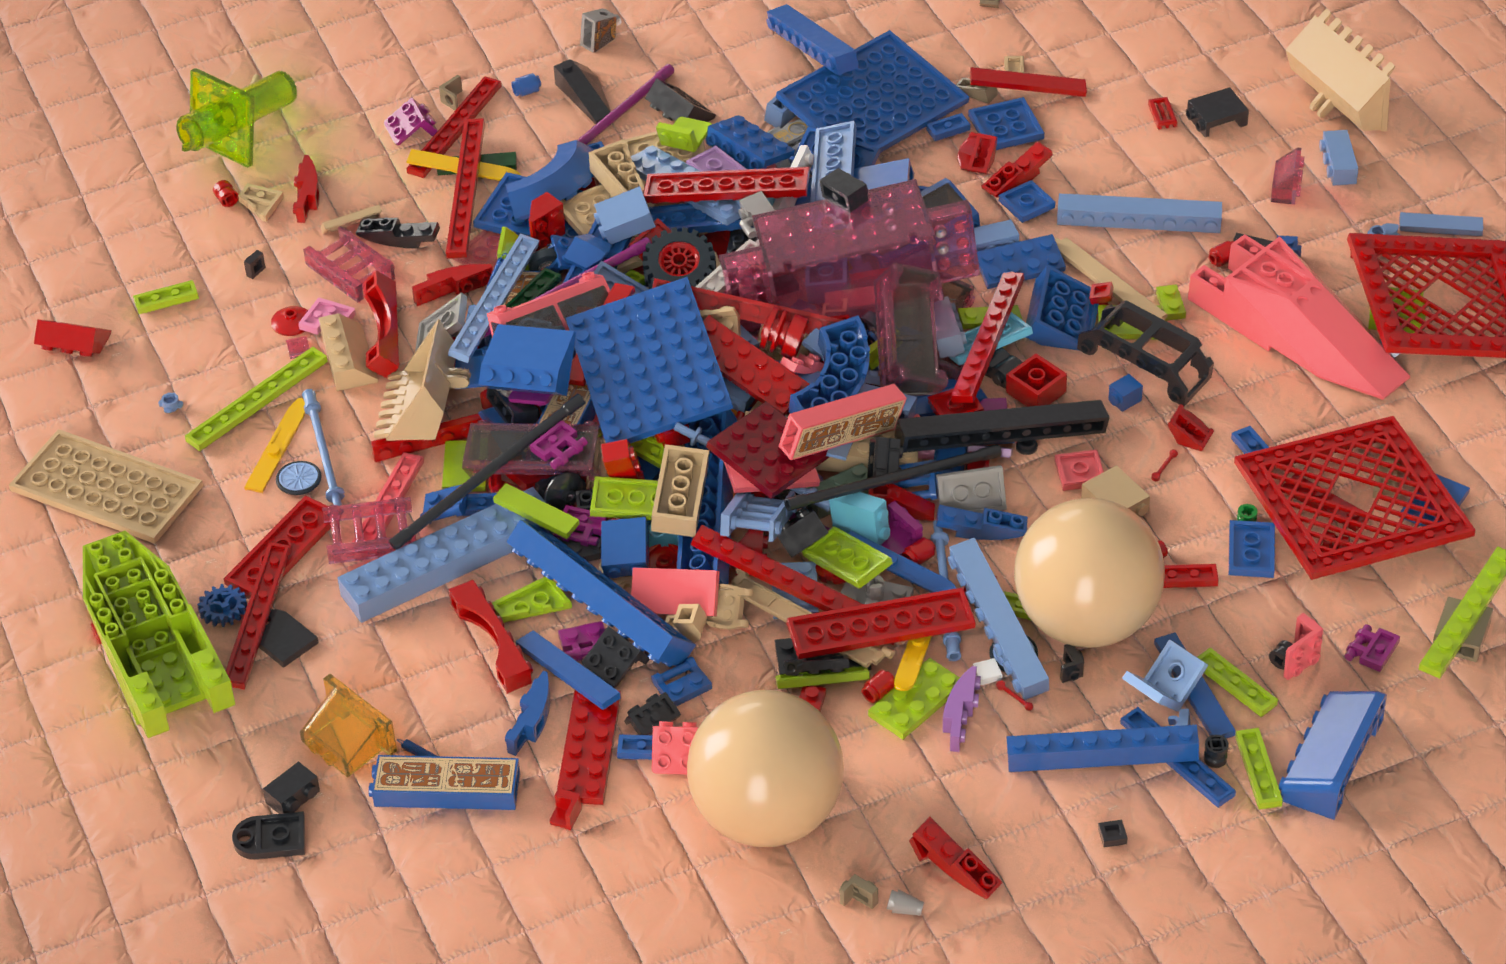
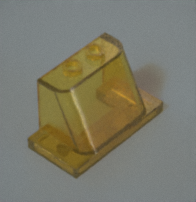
[300,674,397,778]

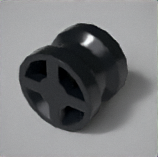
[1269,640,1293,670]

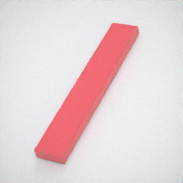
[352,453,424,553]

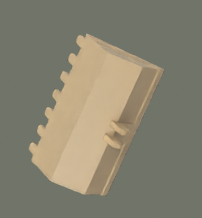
[1286,9,1395,131]
[374,318,471,441]

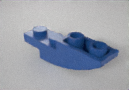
[936,504,1028,540]
[505,670,550,756]

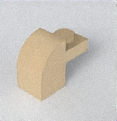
[665,604,707,643]

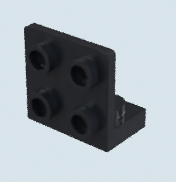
[582,626,650,688]

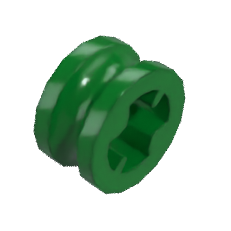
[1237,504,1258,522]

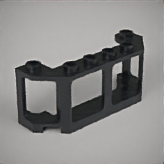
[1077,300,1214,406]

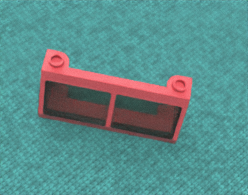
[487,272,611,337]

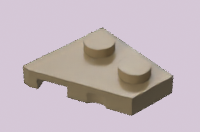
[238,183,284,222]

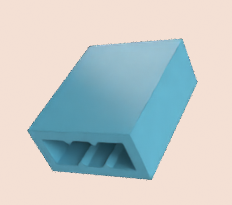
[829,492,890,545]

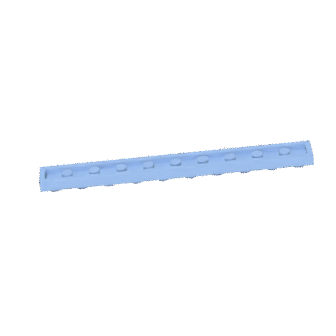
[448,233,540,363]

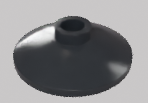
[544,471,583,511]

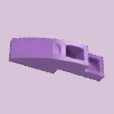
[943,666,981,752]

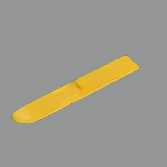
[406,149,521,181]
[244,398,305,493]
[894,636,932,691]

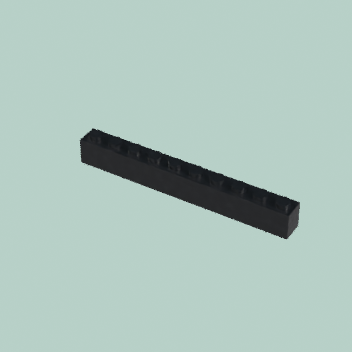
[894,400,1110,453]

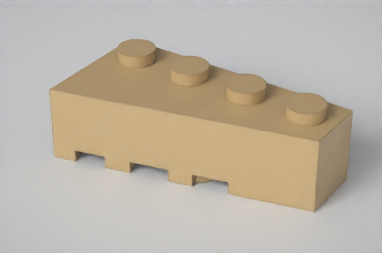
[589,139,645,197]

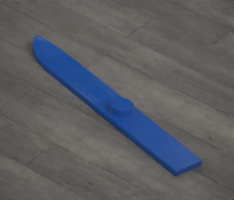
[848,531,956,593]

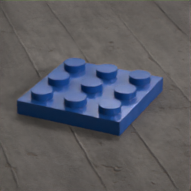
[968,97,1045,150]

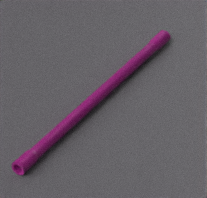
[541,64,675,169]
[483,237,652,338]

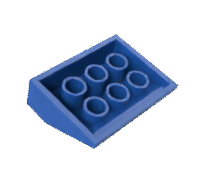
[1026,265,1099,351]
[479,324,576,396]

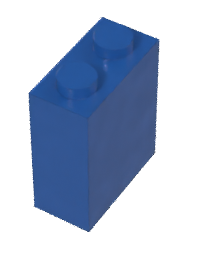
[601,517,649,579]

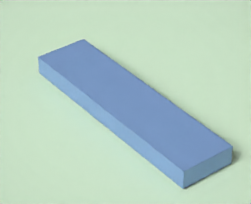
[1399,212,1483,236]

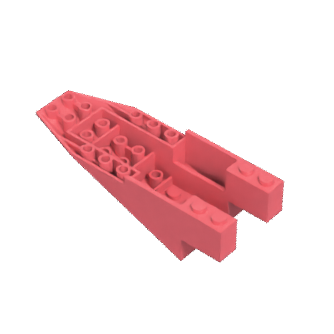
[1188,234,1410,400]

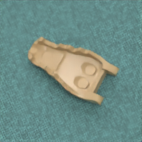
[705,584,753,630]

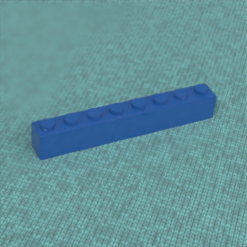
[766,4,859,75]
[1006,725,1199,772]

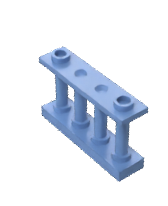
[720,491,797,542]

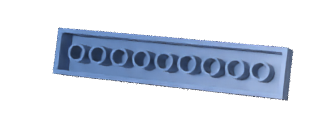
[337,487,554,623]

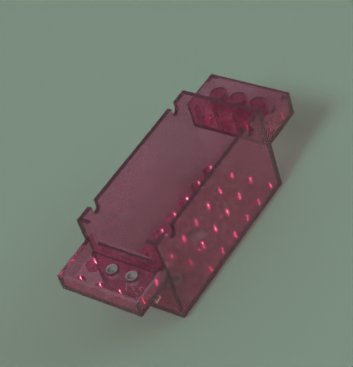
[719,179,980,332]

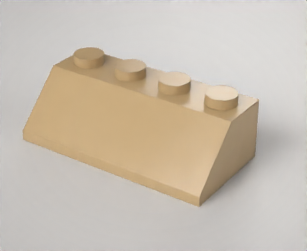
[319,313,378,391]

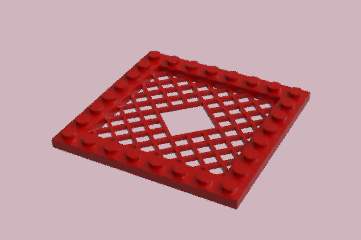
[1347,233,1506,358]
[1234,416,1476,580]

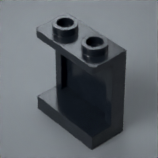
[1186,87,1249,138]

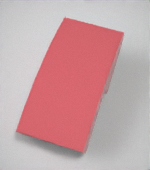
[780,353,824,374]

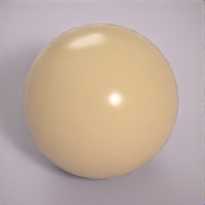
[1014,498,1165,648]
[687,690,844,847]

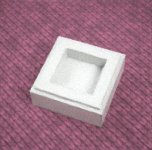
[973,658,1002,685]

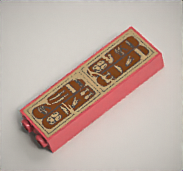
[779,384,907,460]

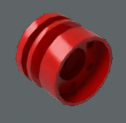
[759,306,809,359]

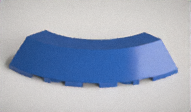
[506,140,595,222]
[789,315,870,413]

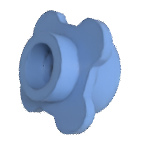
[158,393,184,413]

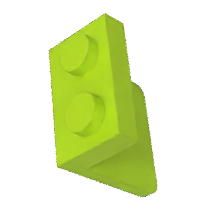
[656,117,712,152]

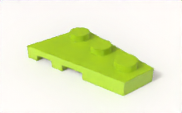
[492,577,572,623]

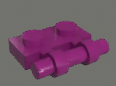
[530,420,588,469]
[554,505,608,547]
[558,621,605,661]
[1344,624,1400,672]

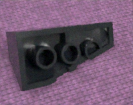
[553,59,611,124]

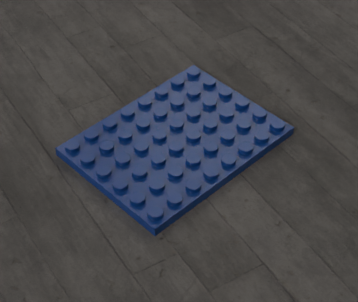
[776,30,970,153]
[566,277,733,443]

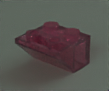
[1271,147,1305,205]

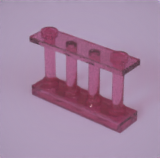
[303,226,395,303]
[322,497,416,564]

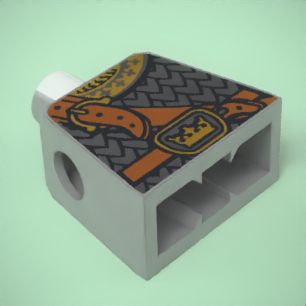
[580,8,622,53]

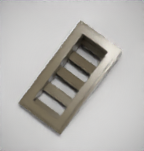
[956,78,998,103]

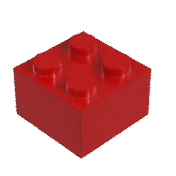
[1006,353,1067,407]

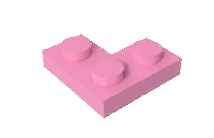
[299,297,356,335]

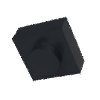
[244,250,266,279]
[1098,819,1128,848]

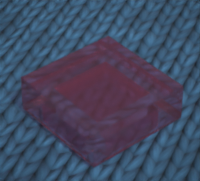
[286,336,310,359]

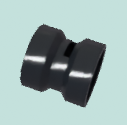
[1203,735,1229,768]

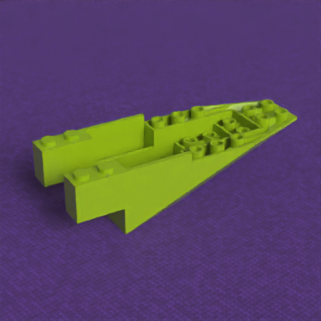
[83,531,236,738]

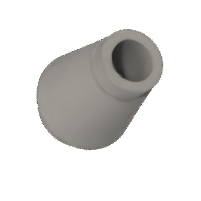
[887,889,924,916]

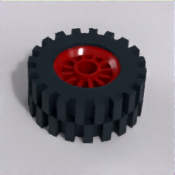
[643,227,716,289]

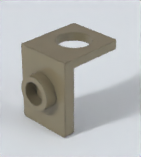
[439,75,463,111]

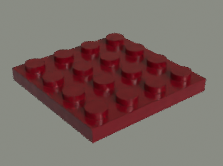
[706,402,829,499]

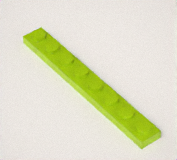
[185,347,328,451]
[1419,546,1506,679]

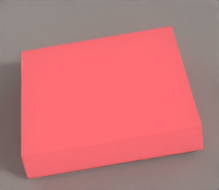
[1054,450,1104,491]

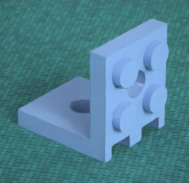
[1122,639,1208,712]

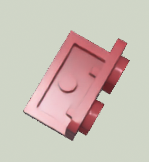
[1284,613,1323,680]
[652,721,699,775]

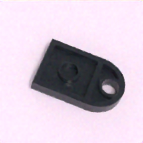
[259,609,319,668]
[232,811,305,860]

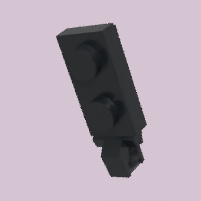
[784,655,850,676]

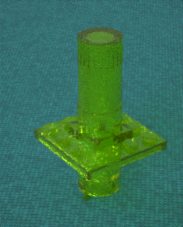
[176,68,297,168]

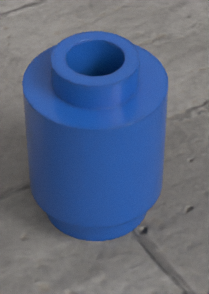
[511,73,541,97]

